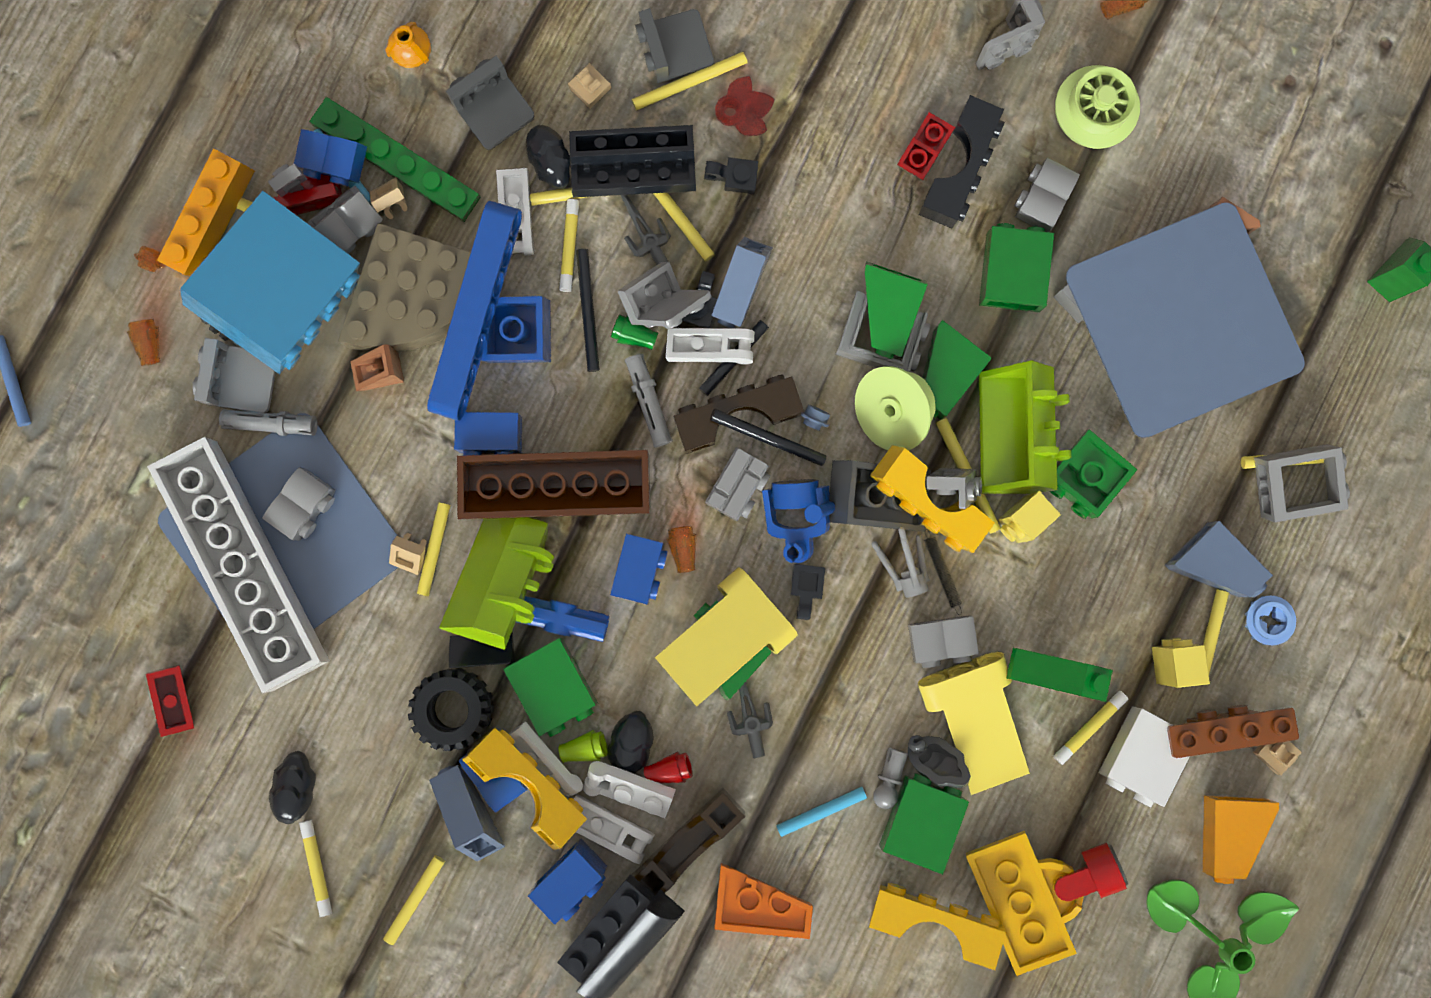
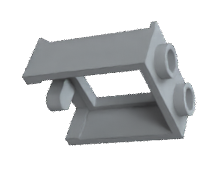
[835,291,930,372]

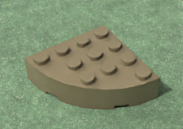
[338,223,471,352]

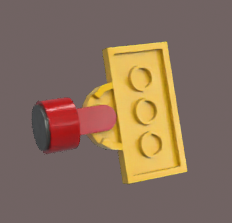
[965,830,1129,976]

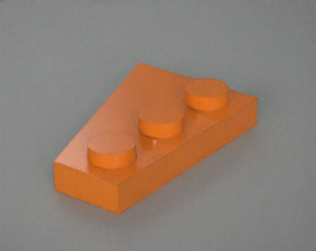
[714,863,813,939]

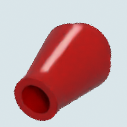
[644,751,693,784]

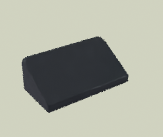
[449,631,515,668]

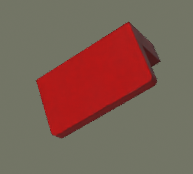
[273,175,342,215]

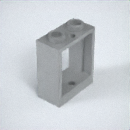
[1254,444,1350,522]

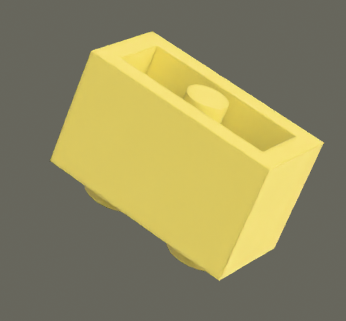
[998,491,1061,543]
[1152,638,1210,688]

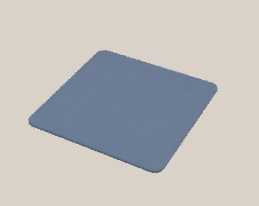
[1066,203,1305,438]
[158,413,399,629]

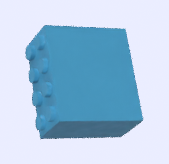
[180,191,360,374]

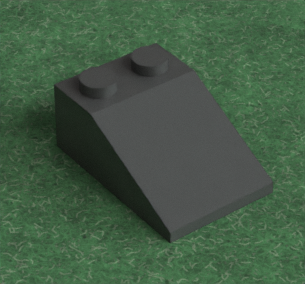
[829,460,931,532]

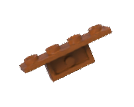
[1167,705,1299,758]

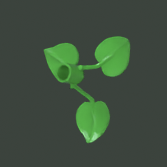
[1146,880,1299,998]

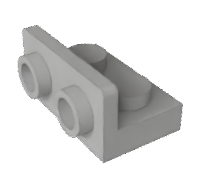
[927,468,982,509]

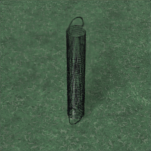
[924,529,962,615]

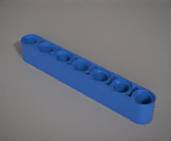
[427,201,522,421]

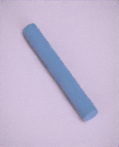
[0,335,31,427]

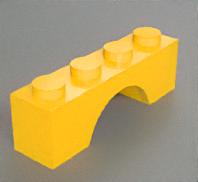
[870,445,995,553]
[462,728,587,850]
[869,883,1006,970]

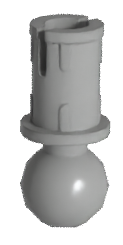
[873,748,908,809]

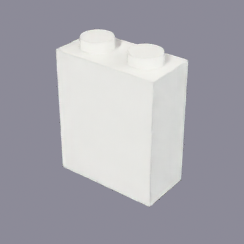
[1098,706,1190,808]

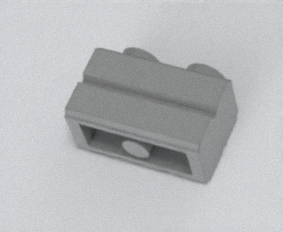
[705,447,771,522]

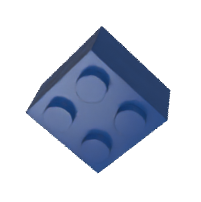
[481,296,551,363]
[528,838,607,925]

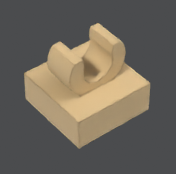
[568,63,612,109]
[370,177,407,219]
[389,533,427,575]
[1253,741,1302,775]

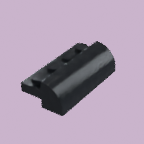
[569,125,696,198]
[557,874,685,998]

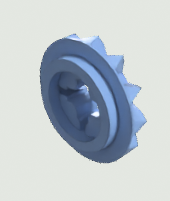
[1245,595,1296,646]

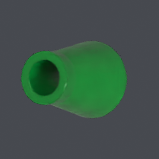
[610,314,658,350]

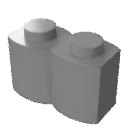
[1014,158,1080,232]
[307,186,383,254]
[262,467,336,541]
[908,615,979,668]

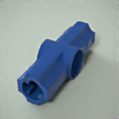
[516,596,610,642]

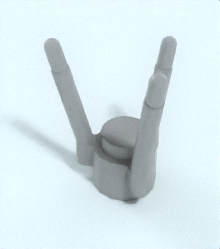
[872,527,930,598]

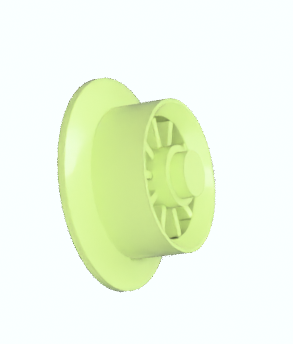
[1055,65,1140,149]
[855,366,936,451]

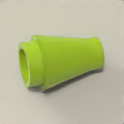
[558,730,608,763]

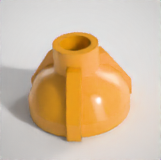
[385,22,431,68]

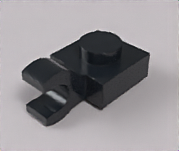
[704,157,759,194]
[682,271,717,328]
[790,564,825,620]

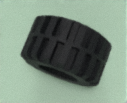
[408,668,494,751]

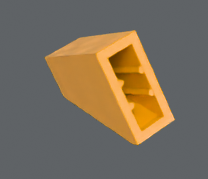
[1203,795,1279,884]

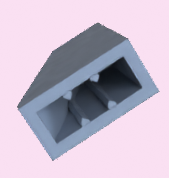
[712,237,773,328]
[1165,521,1273,597]
[429,765,505,862]

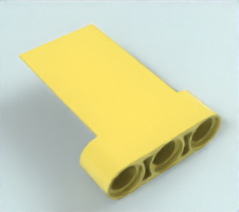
[655,567,798,707]
[918,652,1030,795]

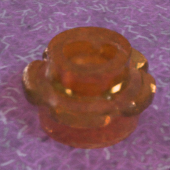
[134,246,165,272]

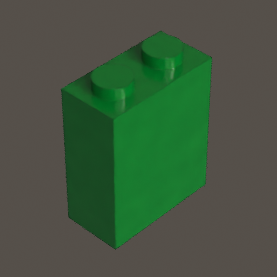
[979,223,1054,312]
[503,637,598,737]
[879,773,969,875]

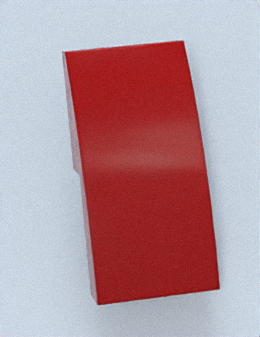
[897,112,955,180]

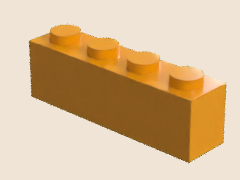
[157,148,255,277]

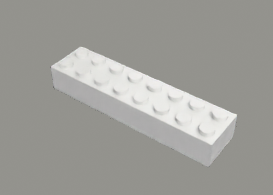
[147,437,330,693]

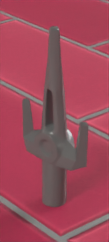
[621,195,671,265]
[727,682,773,759]

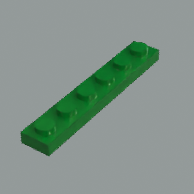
[309,97,481,222]

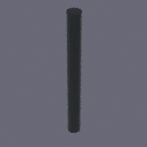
[576,249,600,372]
[710,409,827,466]

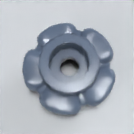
[801,404,830,431]

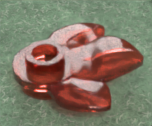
[715,76,775,136]

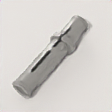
[624,354,673,448]
[219,409,318,436]

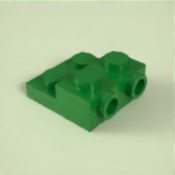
[1049,429,1138,519]

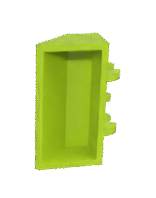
[979,360,1071,494]
[439,517,554,650]

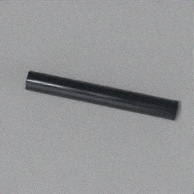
[699,320,769,396]

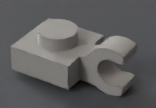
[268,164,307,197]

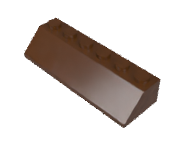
[457,450,650,520]

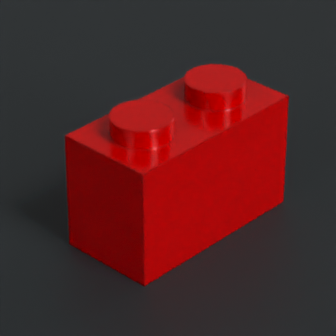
[146,665,194,737]

